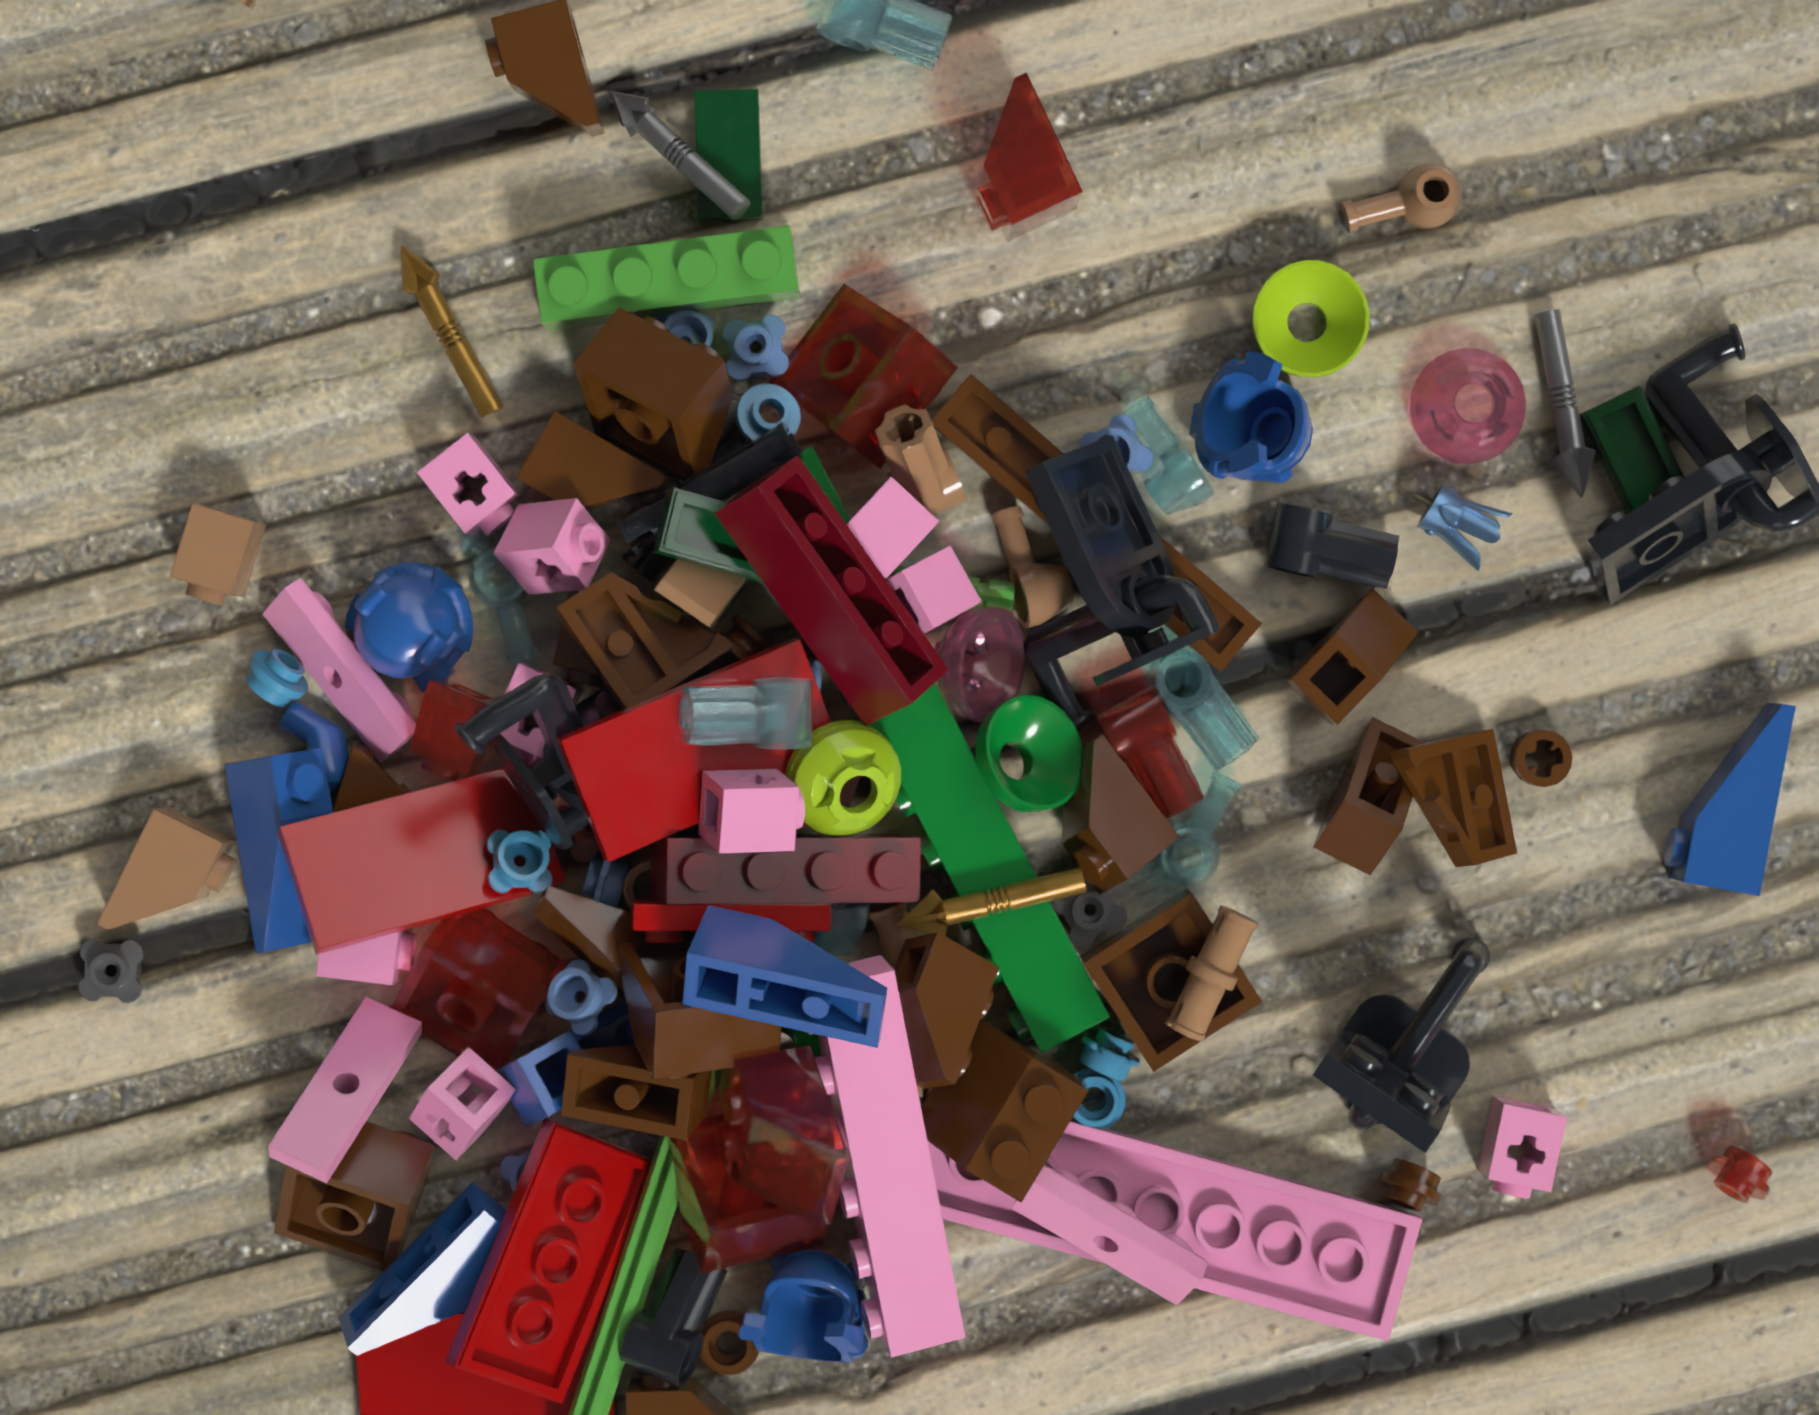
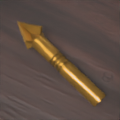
[400,245,504,418]
[896,867,1087,936]

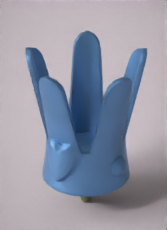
[1412,484,1513,571]

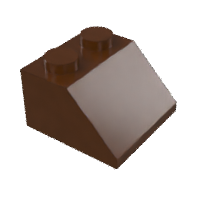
[573,307,733,481]
[617,932,781,1080]
[921,1020,1088,1203]
[274,1121,435,1271]

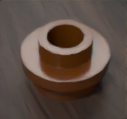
[1378,1158,1441,1212]
[700,1310,759,1375]

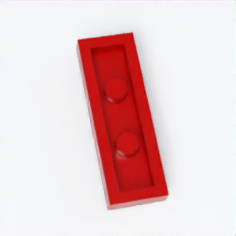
[631,900,831,943]

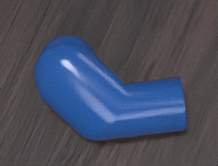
[279,700,349,792]

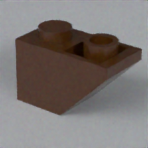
[1282,588,1418,725]
[894,932,999,1089]

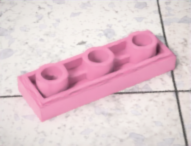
[263,578,419,764]
[268,997,422,1183]
[1011,1165,1209,1305]

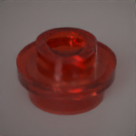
[1708,1146,1773,1203]

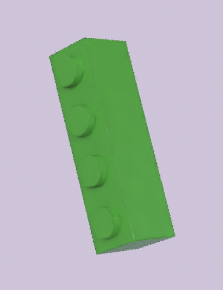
[533,225,801,331]

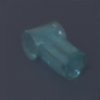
[815,0,953,71]
[1148,649,1260,772]
[679,678,812,749]

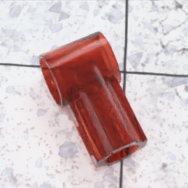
[1095,685,1205,819]

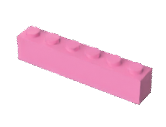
[808,955,966,1358]

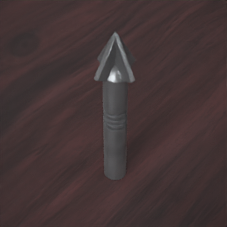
[610,91,750,220]
[1535,309,1596,498]

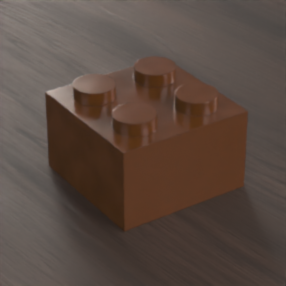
[1079,888,1262,1072]

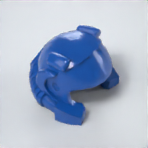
[1189,351,1313,483]
[344,562,474,692]
[739,1249,868,1363]

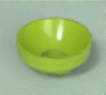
[1252,260,1370,378]
[785,720,901,837]

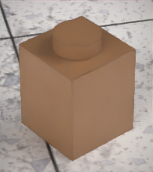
[170,503,266,605]

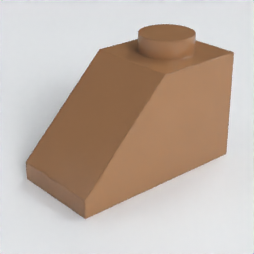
[655,559,749,628]
[97,806,236,930]

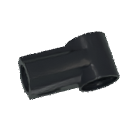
[1263,503,1399,589]
[620,1247,728,1387]

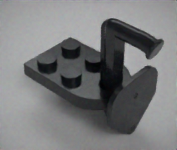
[1587,323,1819,606]
[1024,435,1221,732]
[454,667,710,850]
[1313,938,1490,1153]

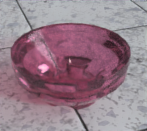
[1409,348,1526,464]
[934,606,1026,723]

